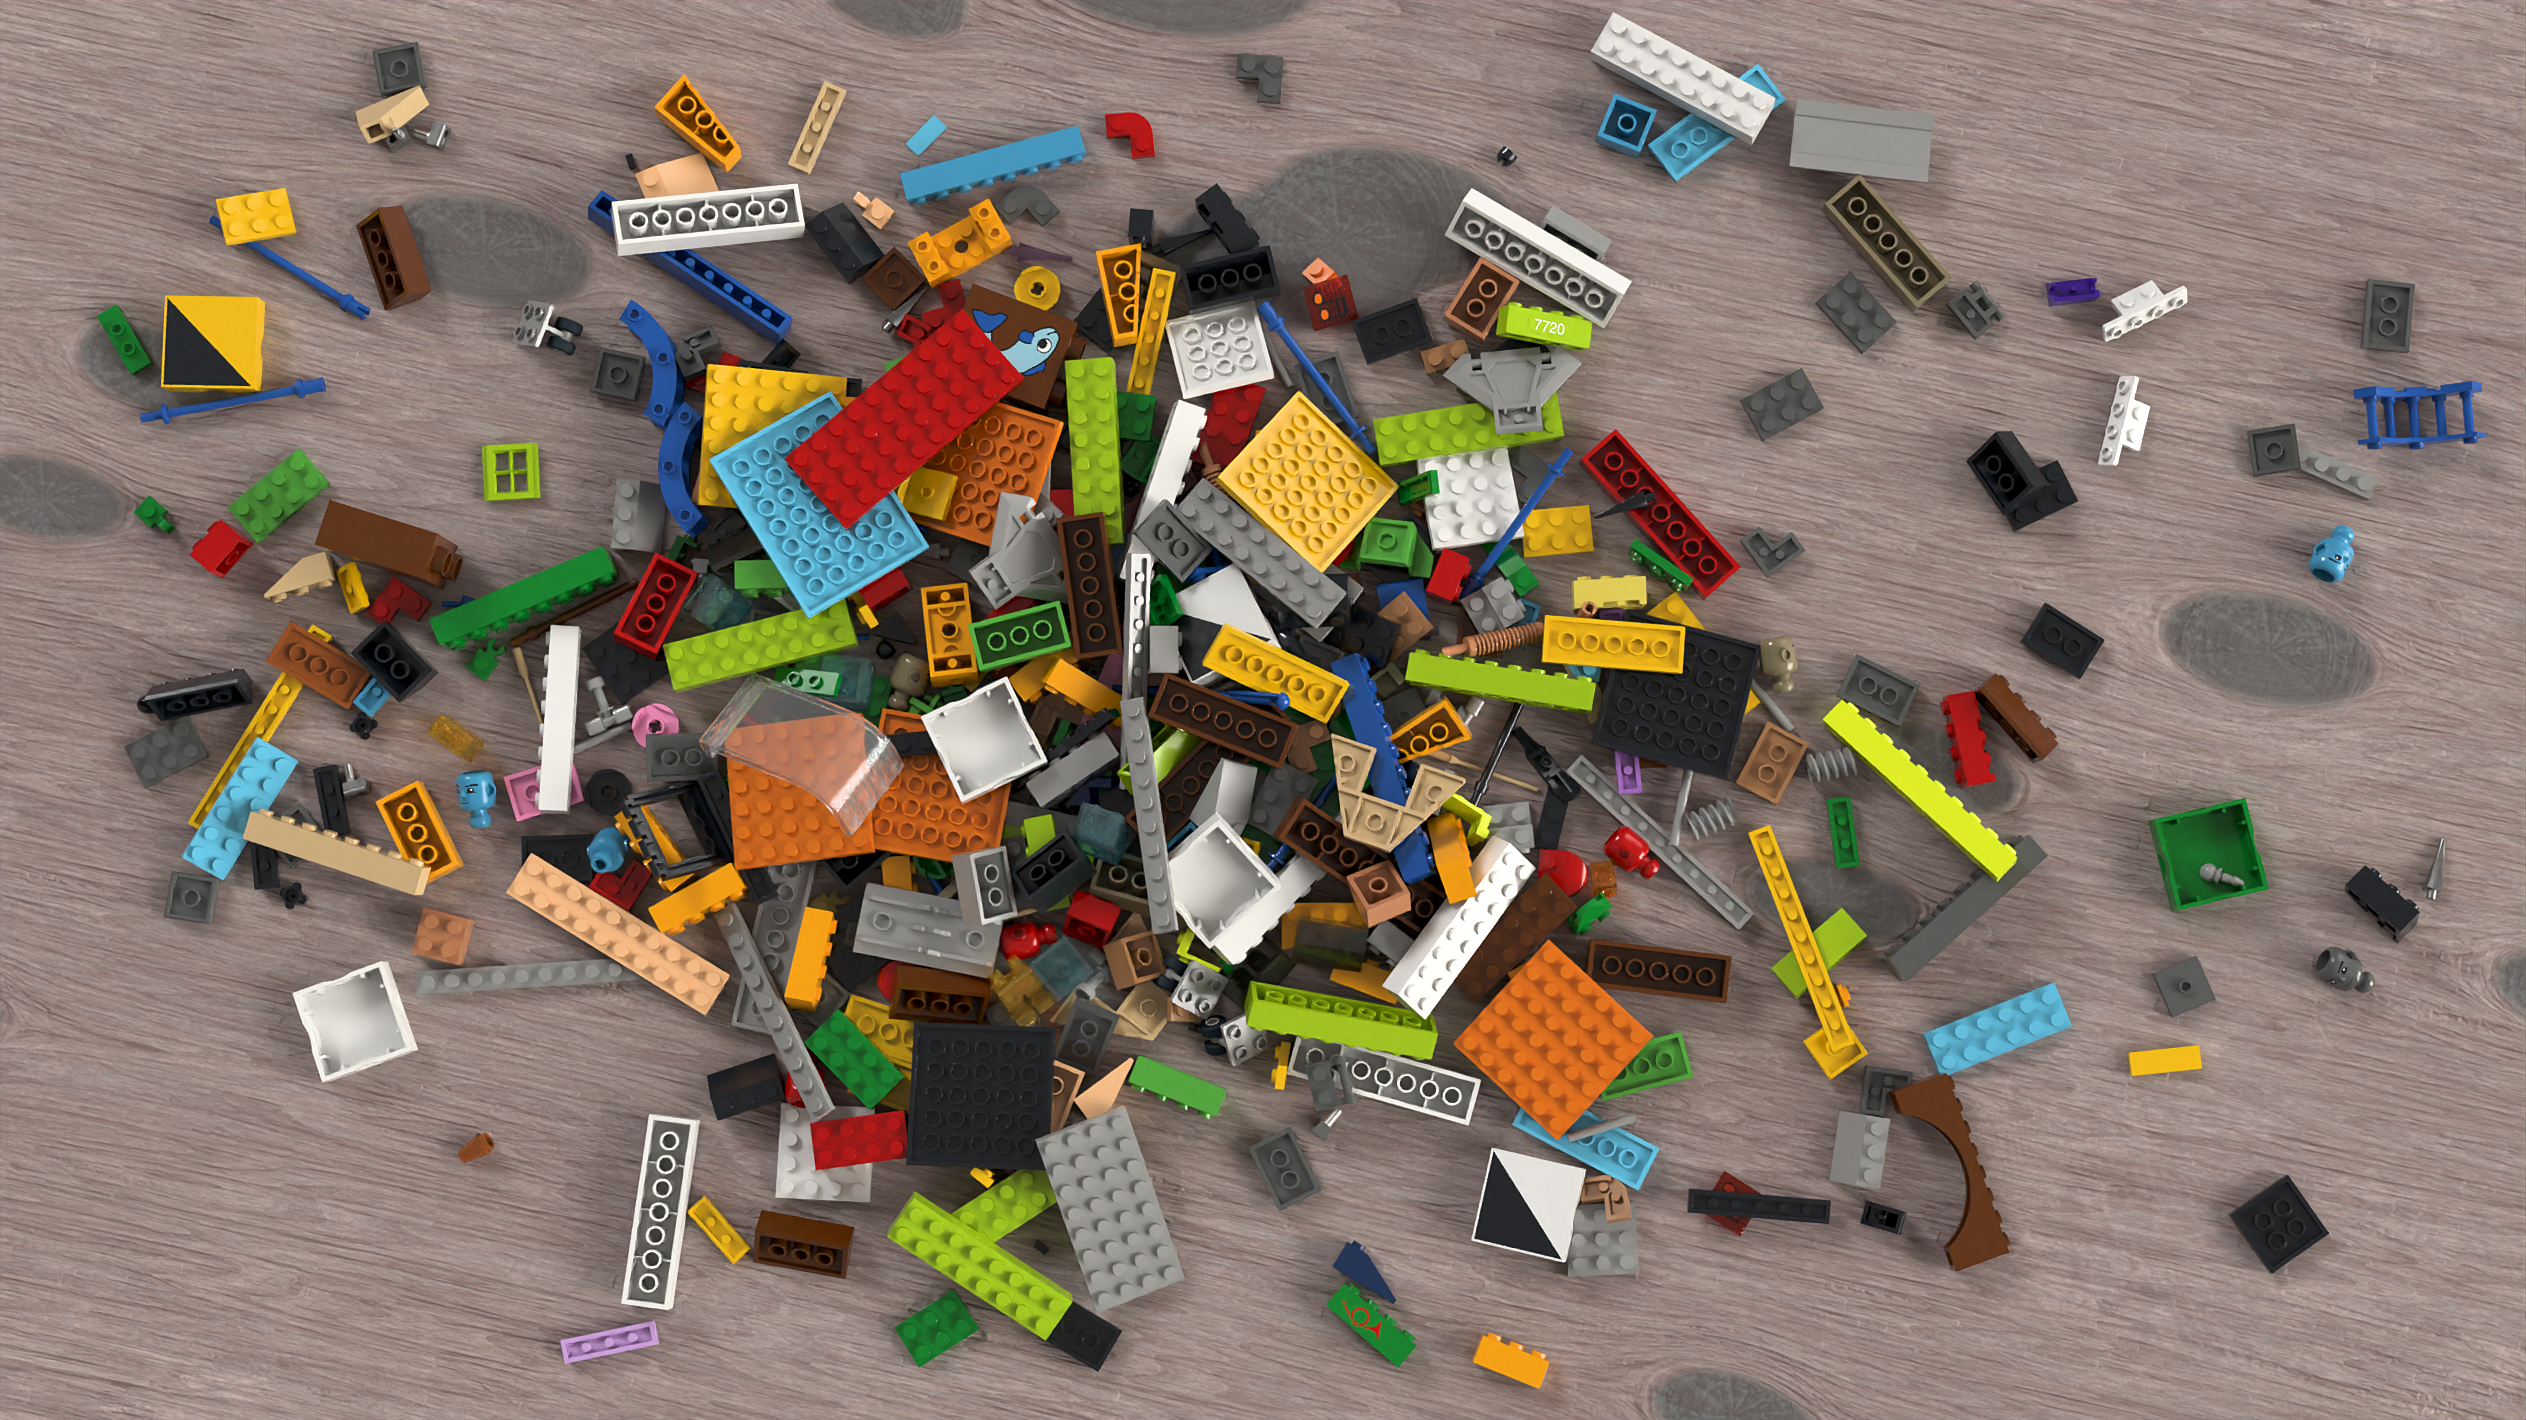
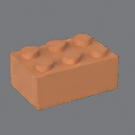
[1443,257,1520,344]

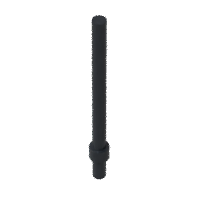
[1470,703,1525,807]

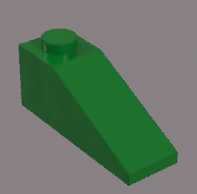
[1479,541,1539,599]

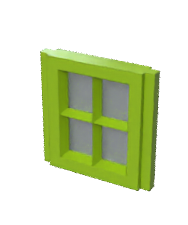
[482,443,541,502]

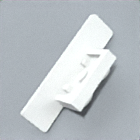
[2102,280,2187,342]
[2098,376,2150,466]

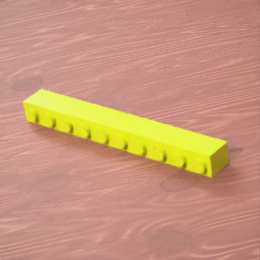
[1823,700,2017,882]

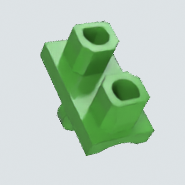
[907,693,945,715]

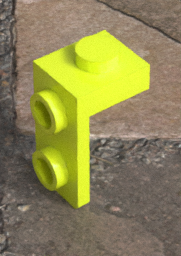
[1442,793,1492,847]
[1176,928,1221,973]

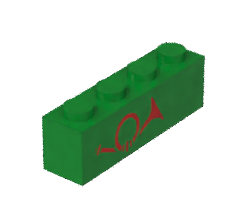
[1326,1282,1416,1367]

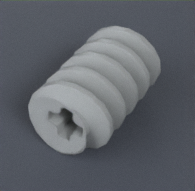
[1806,747,1857,783]
[1685,797,1738,841]

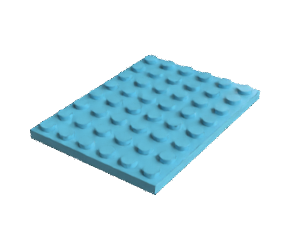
[709,391,929,619]

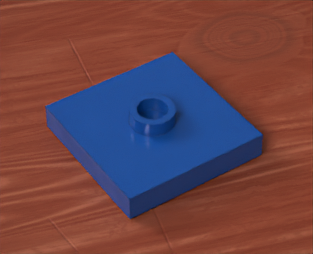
[1376,578,1429,621]

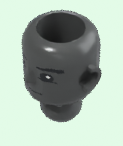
[2315,947,2375,993]

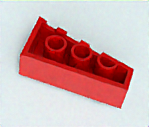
[1940,691,1996,789]

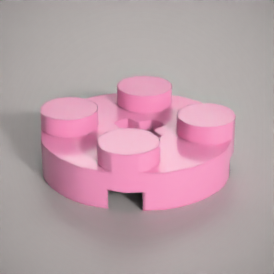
[632,703,680,748]

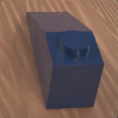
[1332,1240,1396,1304]

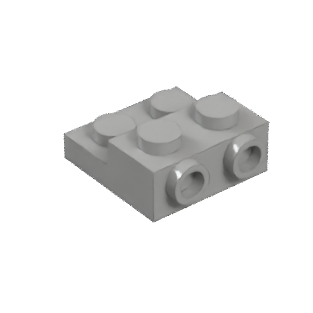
[1460,577,1526,634]
[1481,801,1535,854]

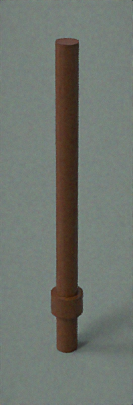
[510,578,639,648]

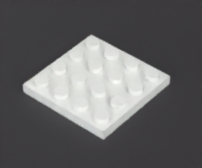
[1165,300,1274,399]
[1416,448,1524,551]
[775,1103,876,1202]

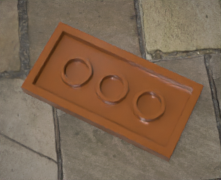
[266,621,370,709]

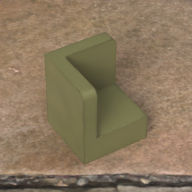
[1370,662,1406,698]

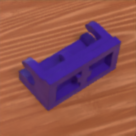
[2046,278,2100,307]

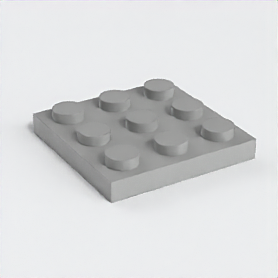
[1566,1202,1639,1277]

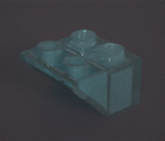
[683,572,754,632]
[1073,802,1130,865]

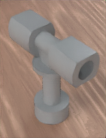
[584,676,635,736]
[1424,688,1484,729]
[1075,947,1120,1002]

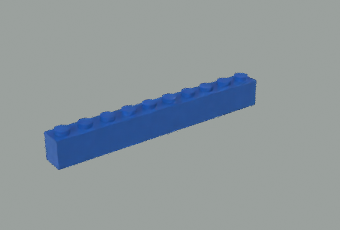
[588,190,792,345]
[1330,653,1437,884]

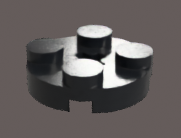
[585,769,633,816]

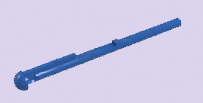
[1112,684,1290,710]

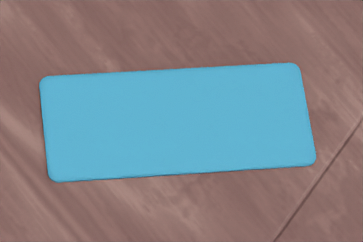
[906,115,947,156]

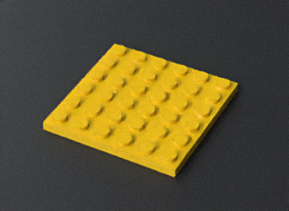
[697,364,847,508]
[1215,391,1400,573]

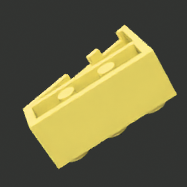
[1572,575,1647,611]

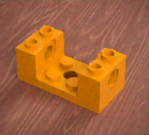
[907,198,1013,290]
[921,583,979,688]

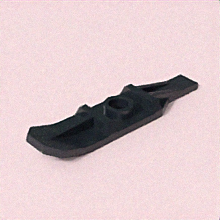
[1512,726,1580,801]

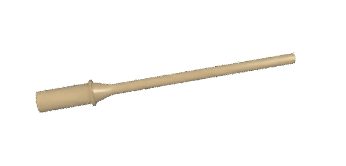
[512,647,544,724]
[1427,750,1538,792]

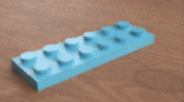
[1647,64,1786,183]
[181,737,298,880]
[1923,983,2072,1075]
[1512,1108,1660,1190]

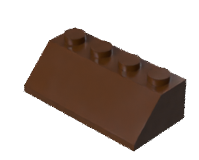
[356,206,431,311]
[1974,673,2059,763]
[888,965,991,1025]
[753,1210,854,1279]

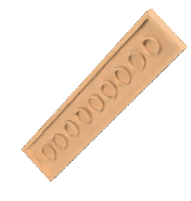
[506,853,731,1016]

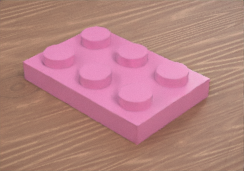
[504,761,585,822]

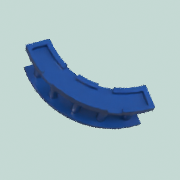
[619,299,685,430]
[2353,381,2486,450]
[658,401,711,539]

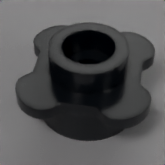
[349,712,378,740]
[280,882,307,909]

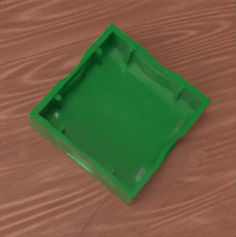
[2148,798,2269,912]

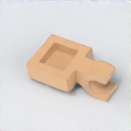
[853,192,895,230]

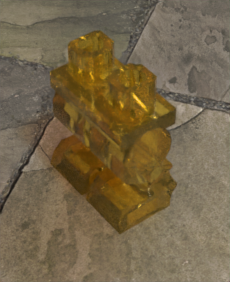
[427,714,484,763]
[987,955,1057,1026]

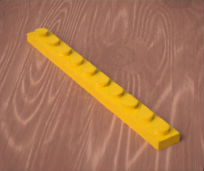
[188,624,334,829]
[1748,825,1855,1053]

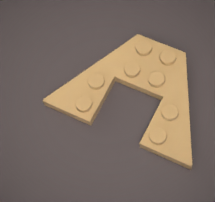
[1331,734,1466,853]
[1050,912,1172,1041]

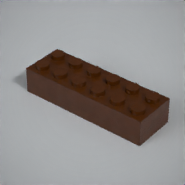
[1056,512,1124,659]
[1148,672,1298,771]
[1454,872,1578,1004]
[1585,939,1732,1003]

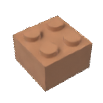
[411,908,475,965]

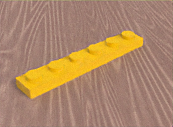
[1126,268,1177,395]

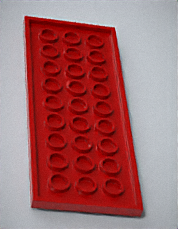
[784,309,1024,531]

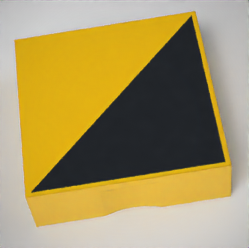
[161,295,265,393]

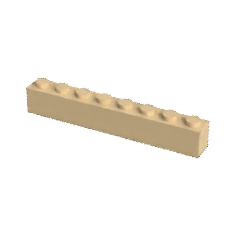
[242,808,431,895]

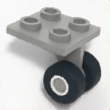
[513,300,583,356]
[1153,954,1228,1020]
[1199,1013,1272,1066]

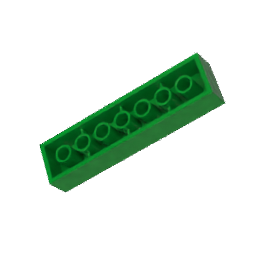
[429,546,621,651]

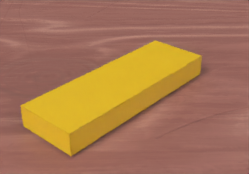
[2128,1045,2202,1076]
[687,1196,752,1264]

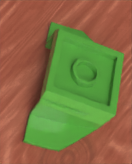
[1339,517,1434,579]

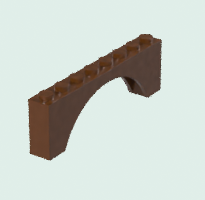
[1889,1072,2010,1271]

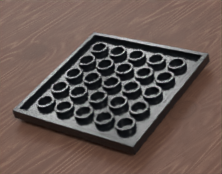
[1591,609,1761,781]
[906,1022,1056,1171]

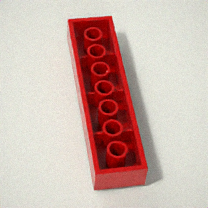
[1579,429,1741,600]

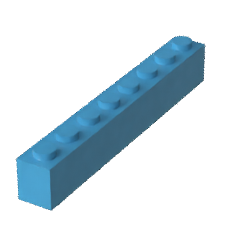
[900,126,1086,206]

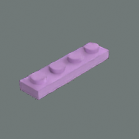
[560,1320,659,1364]

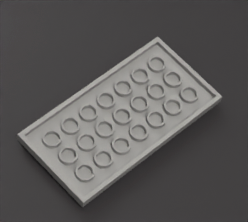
[1035,1105,1185,1313]

